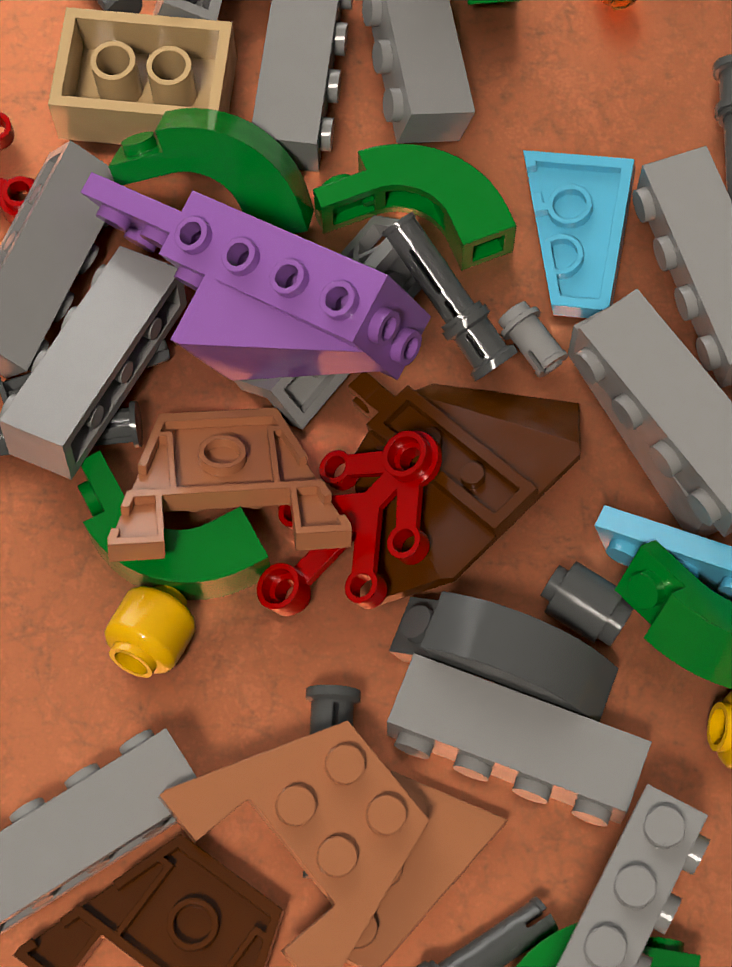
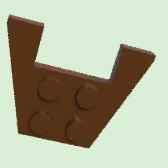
[13,834,284,967]

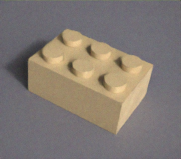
[48,7,237,145]

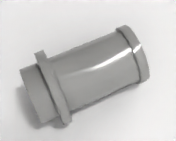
[498,301,568,378]

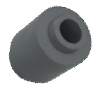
[541,561,634,647]

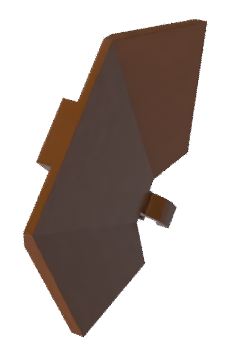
[348,372,580,605]

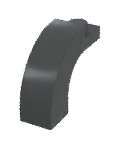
[389,591,619,722]

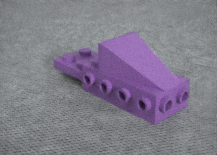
[80,172,431,381]

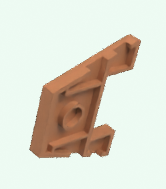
[107,407,352,562]
[158,720,430,967]

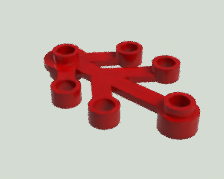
[257,431,442,616]

